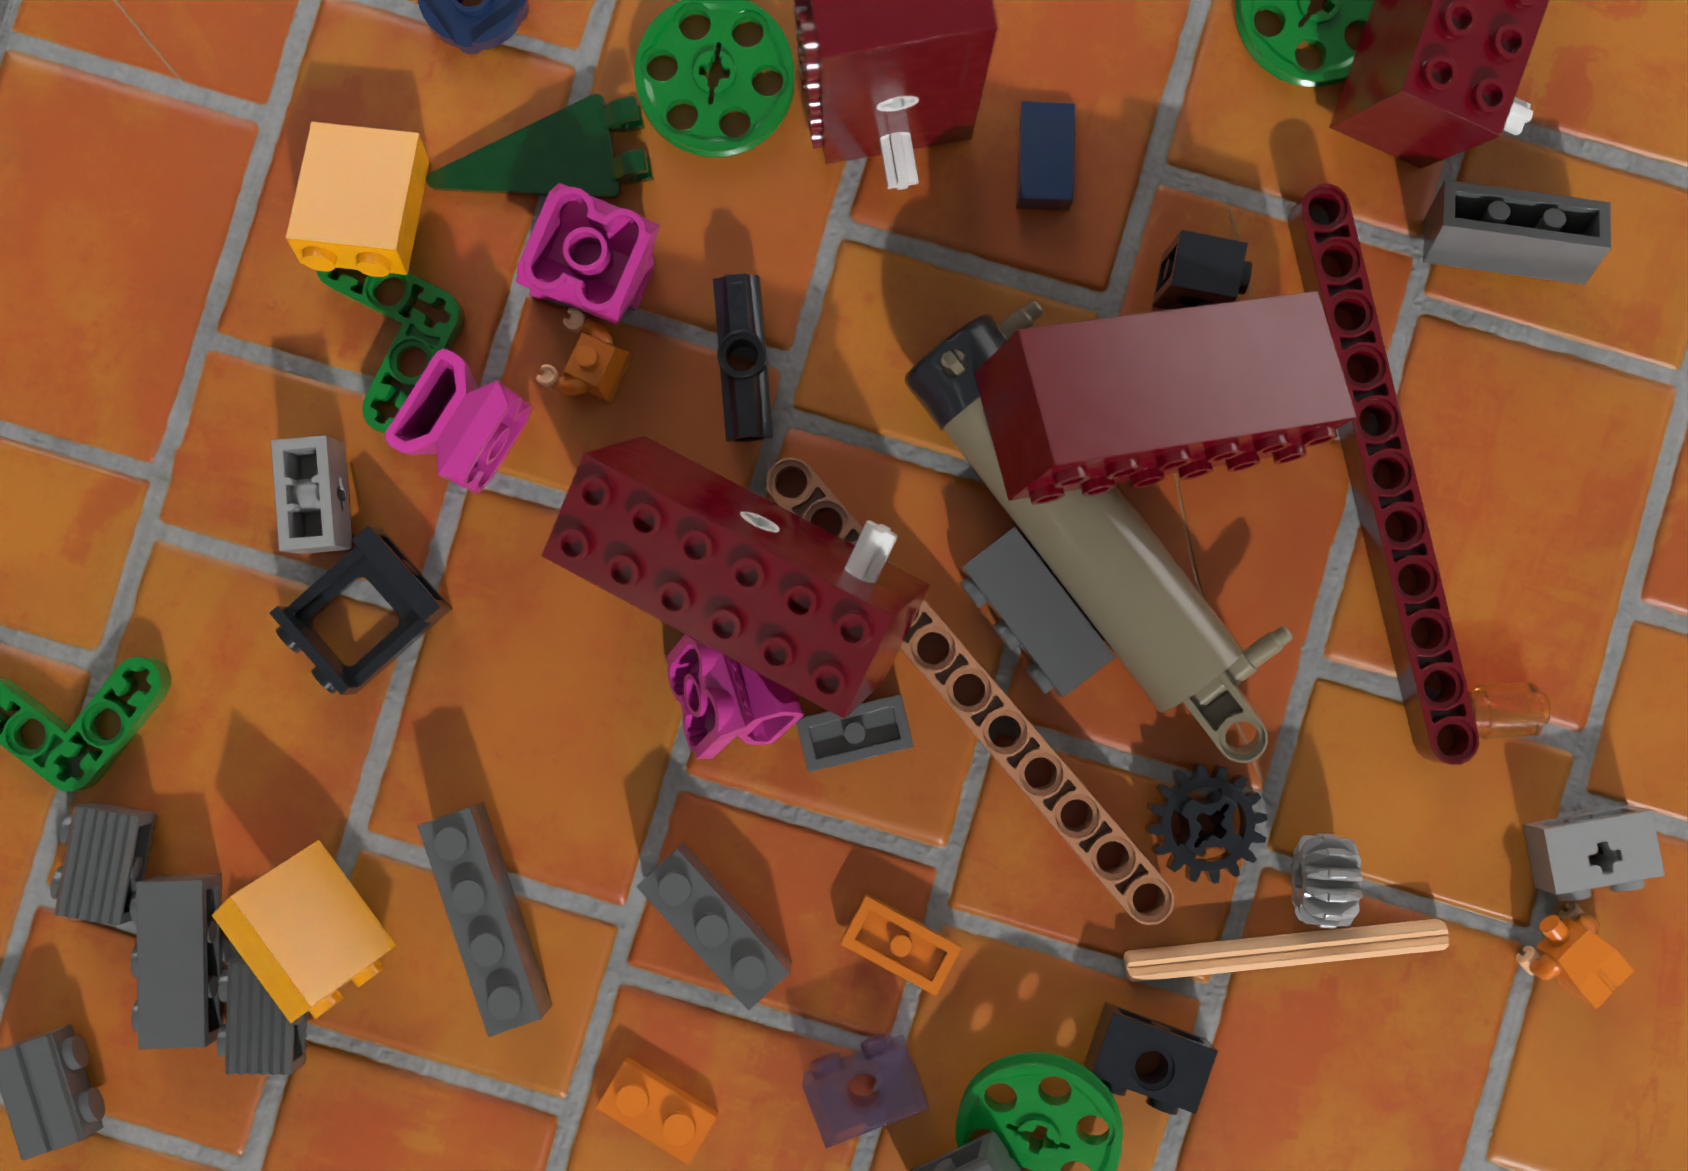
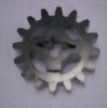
[1145,763,1268,884]

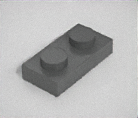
[796,694,914,772]

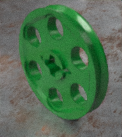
[634,0,795,158]
[1235,0,1374,87]
[955,1052,1123,1171]

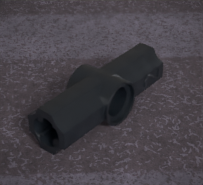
[713,273,773,443]

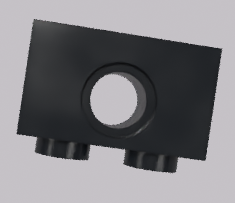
[1152,230,1252,310]
[1084,1002,1218,1115]

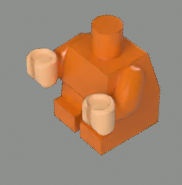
[536,308,633,405]
[1516,902,1635,1010]

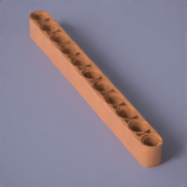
[766,457,1175,925]

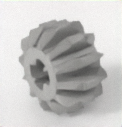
[1290,833,1364,928]

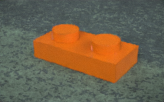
[840,893,962,996]
[596,1056,719,1165]

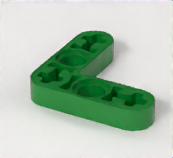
[316,270,465,434]
[0,657,171,792]

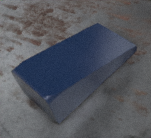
[1016,101,1075,211]

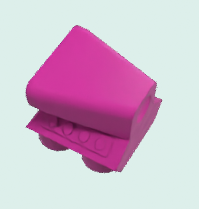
[516,183,660,325]
[385,349,532,494]
[666,634,804,759]

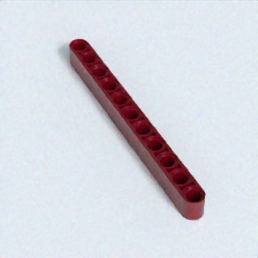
[1288,184,1479,765]

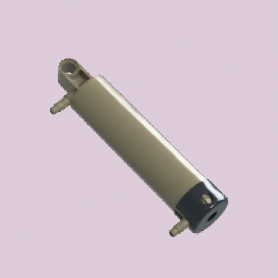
[904,300,1293,763]

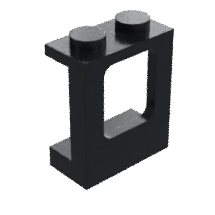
[269,526,453,695]

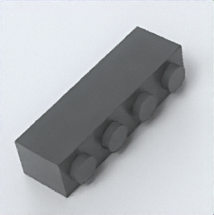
[418,802,552,1037]

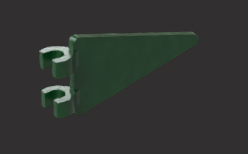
[426,94,654,199]

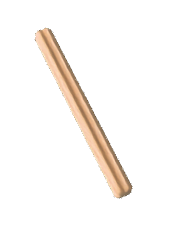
[1124,919,1449,982]

